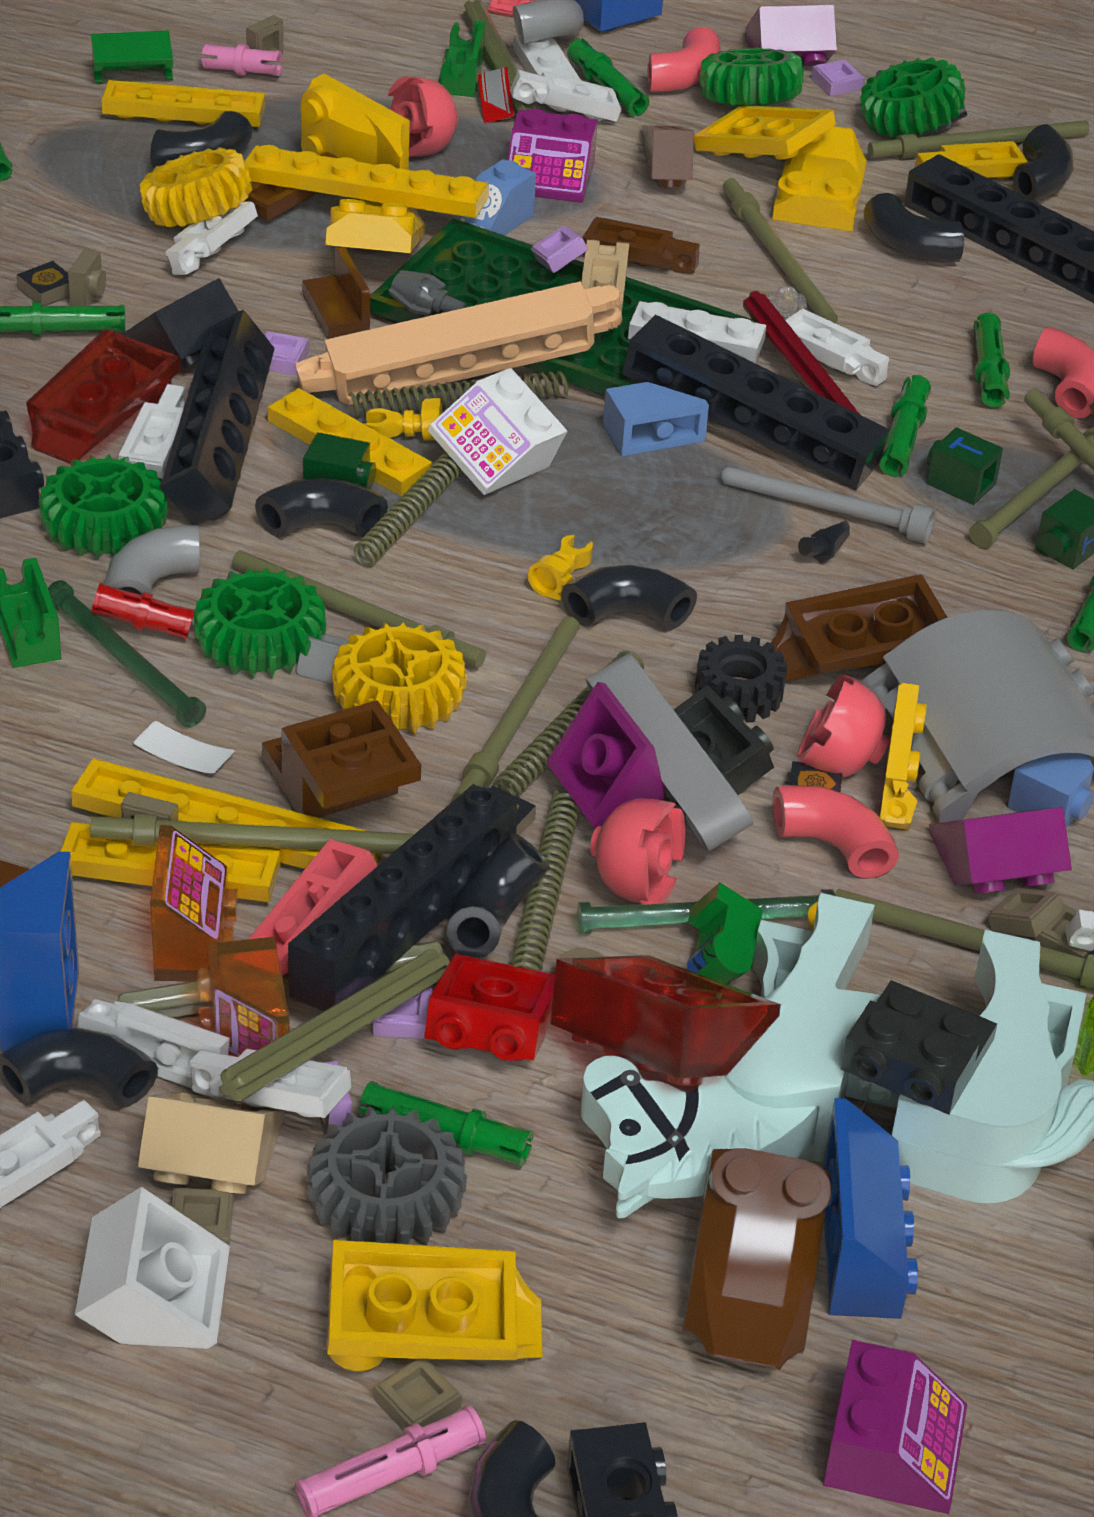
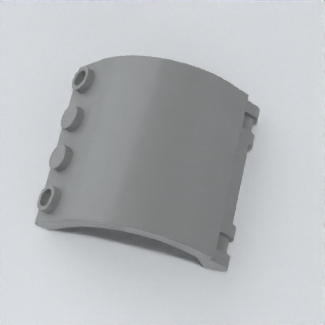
[861,610,1094,823]

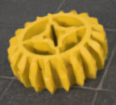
[139,148,252,227]
[332,621,467,734]

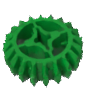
[700,47,804,106]
[860,57,966,138]
[39,454,168,558]
[194,566,326,678]

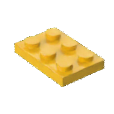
[694,106,836,160]

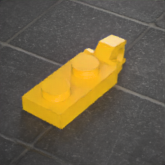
[915,141,1028,179]
[880,683,927,830]

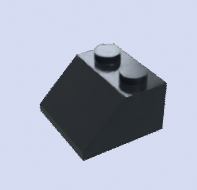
[115,278,239,372]

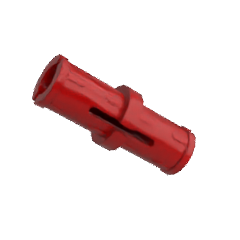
[91,583,194,640]

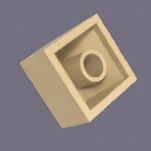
[138,1090,284,1194]

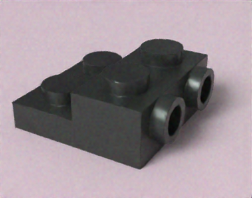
[673,685,775,795]
[841,980,998,1115]

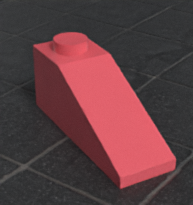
[233,839,378,979]

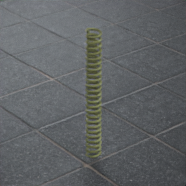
[348,371,568,418]
[354,451,463,567]
[493,651,644,797]
[510,790,580,971]

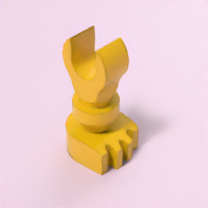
[364,398,443,441]
[527,535,593,601]

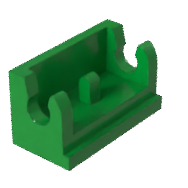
[438,20,485,97]
[91,30,173,83]
[0,558,62,668]

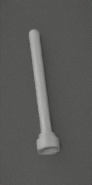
[720,467,936,544]

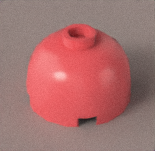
[387,76,458,158]
[796,673,890,778]
[590,798,686,907]

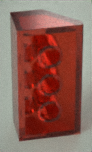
[550,955,781,1086]

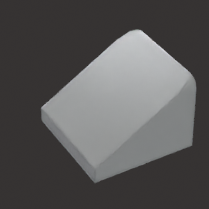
[297,634,348,684]

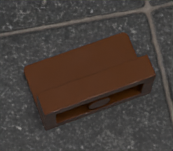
[302,247,370,339]

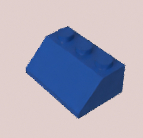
[0,852,79,1052]
[823,1098,918,1319]

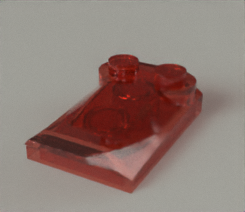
[26,329,180,465]

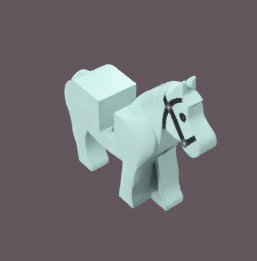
[581,893,1094,1218]

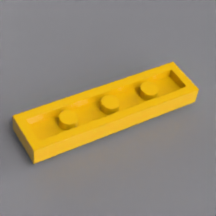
[101,80,265,127]
[268,388,432,497]
[60,822,281,902]

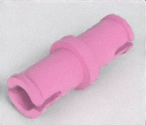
[202,43,283,76]

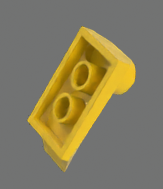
[301,73,410,170]
[772,126,867,232]
[325,199,425,253]
[326,1240,543,1372]

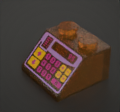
[150,825,238,982]
[197,937,290,1057]

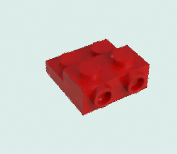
[424,954,562,1062]

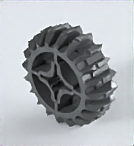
[307,1105,467,1245]

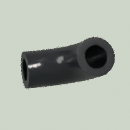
[150,111,253,169]
[1013,124,1074,201]
[863,193,964,262]
[255,477,388,538]
[561,565,697,630]
[446,832,550,958]
[0,1028,158,1108]
[467,1420,556,1517]

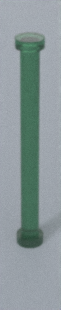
[48,580,207,728]
[577,889,835,935]

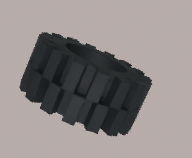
[695,635,787,723]

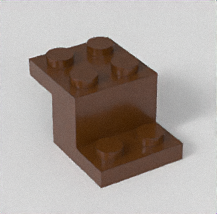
[262,700,421,818]

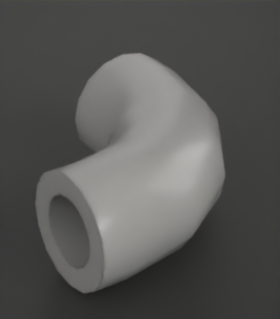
[513,0,584,44]
[104,525,200,595]

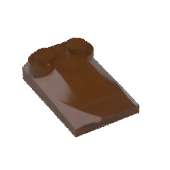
[771,574,948,683]
[682,1148,831,1370]

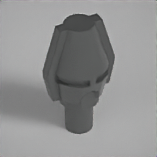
[389,270,467,316]

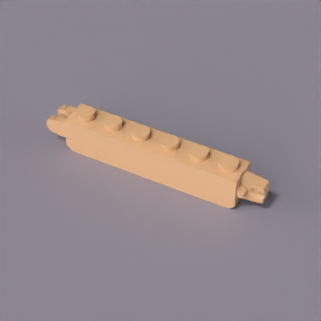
[296,281,622,406]

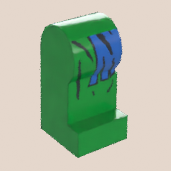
[687,882,763,995]

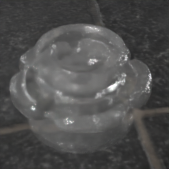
[767,286,807,320]

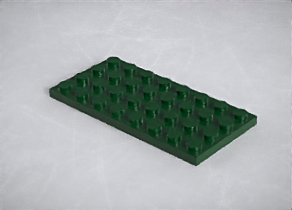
[370,218,753,395]

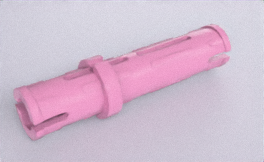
[295,1405,486,1517]

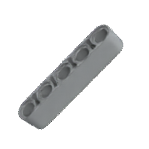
[585,652,753,852]

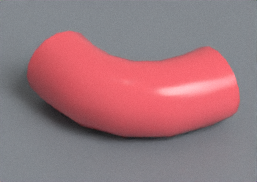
[647,27,721,92]
[1033,327,1094,419]
[772,785,899,878]

